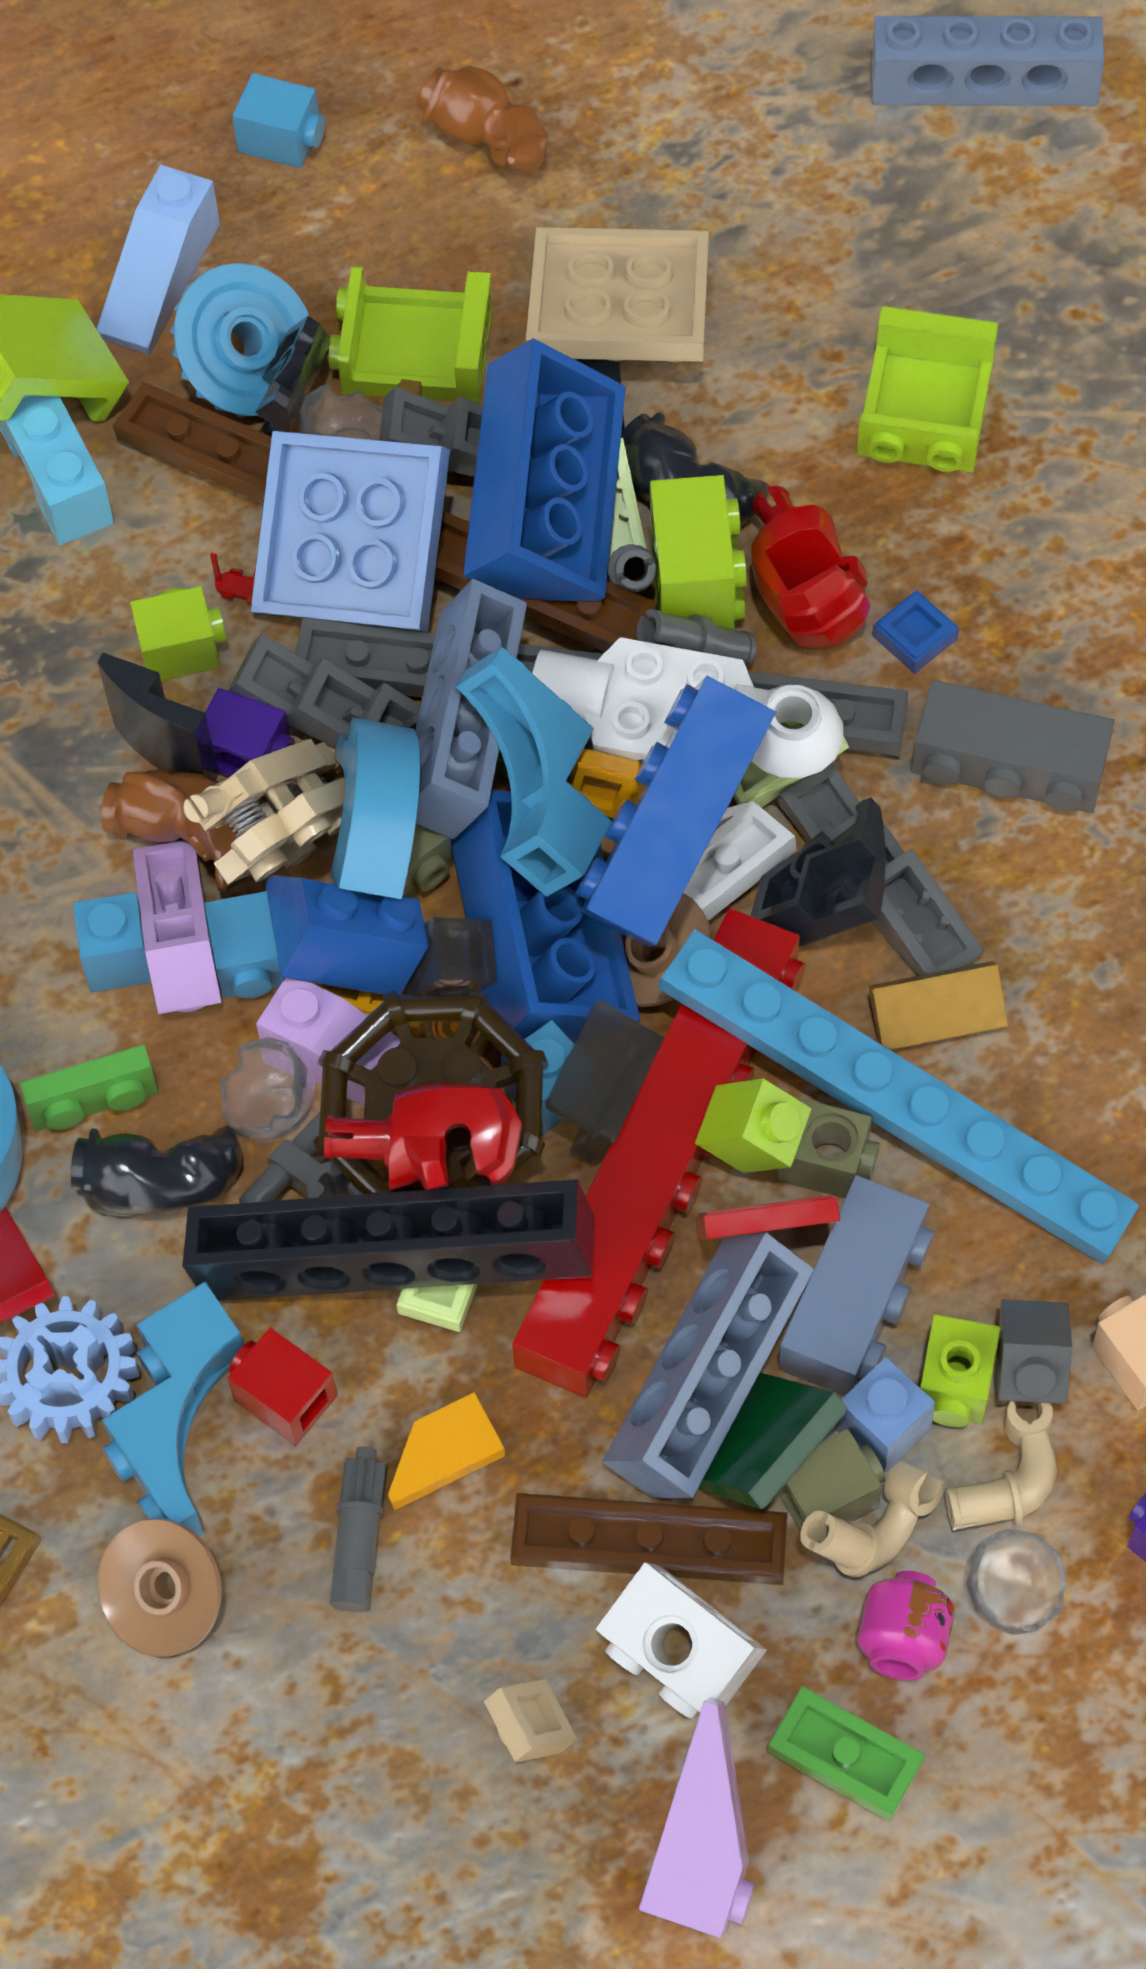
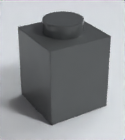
[996,1299,1072,1404]

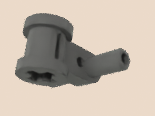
[239,1111,362,1203]

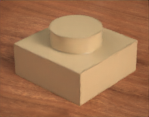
[483,1679,577,1763]

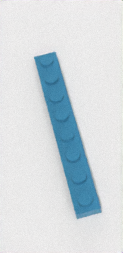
[658,929,1140,1265]

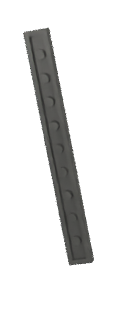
[295,618,908,756]

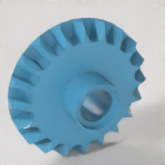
[169,264,309,417]

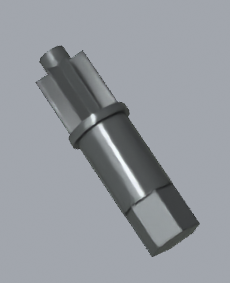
[330,1446,386,1613]

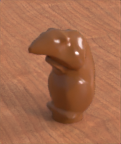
[417,66,548,176]
[101,769,239,892]

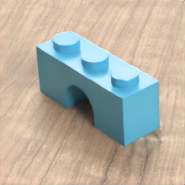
[0,395,114,546]

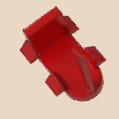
[210,552,256,604]

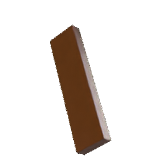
[510,1493,788,1585]

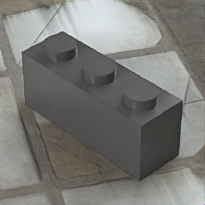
[912,680,1115,813]

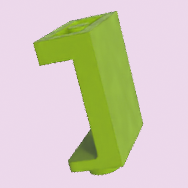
[329,266,493,403]
[0,294,129,422]
[856,306,999,473]

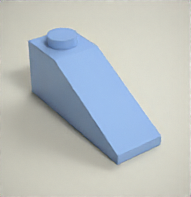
[97,165,220,355]

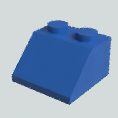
[265,875,429,996]

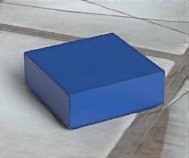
[872,590,959,674]

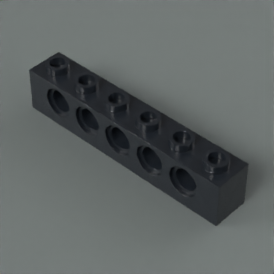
[182,1179,595,1301]

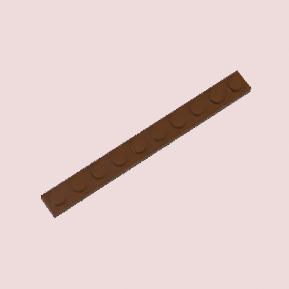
[113,381,659,652]

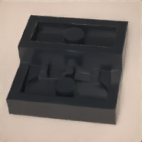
[97,653,219,780]

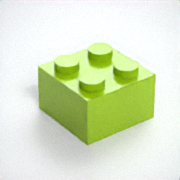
[650,475,746,630]

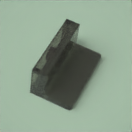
[545,1001,664,1163]

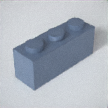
[778,1175,935,1396]

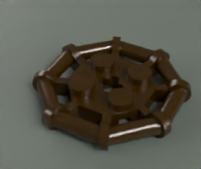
[313,990,549,1194]

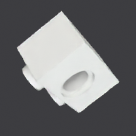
[595,1562,767,1719]

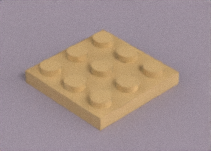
[526,227,709,362]

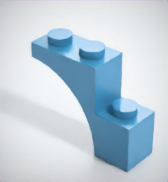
[456,646,612,897]
[102,1282,243,1537]

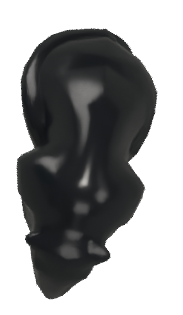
[621,412,770,527]
[70,1125,242,1216]

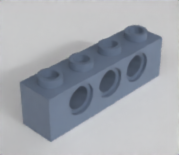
[871,16,1104,106]
[415,579,527,839]
[602,1232,814,1498]

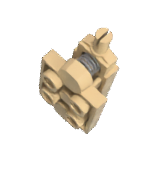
[184,739,345,884]

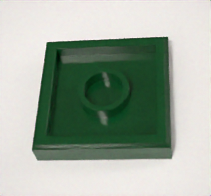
[698,1372,848,1509]

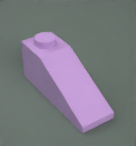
[133,840,222,1014]
[256,978,401,1106]
[639,1697,755,1938]

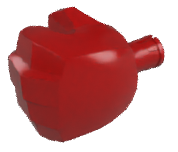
[751,485,870,649]
[324,1081,522,1190]

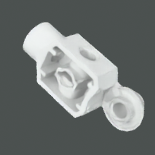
[532,637,843,778]

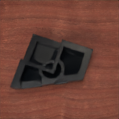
[255,316,331,437]
[751,797,886,947]

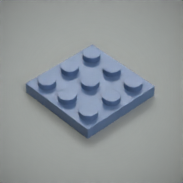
[251,431,450,632]

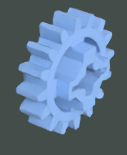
[0,1296,139,1443]

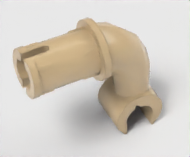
[945,1401,1058,1531]
[800,1460,943,1577]

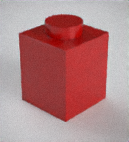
[227,1327,338,1446]

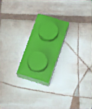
[19,1044,159,1132]
[767,1686,926,1822]

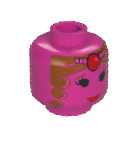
[857,1571,955,1680]

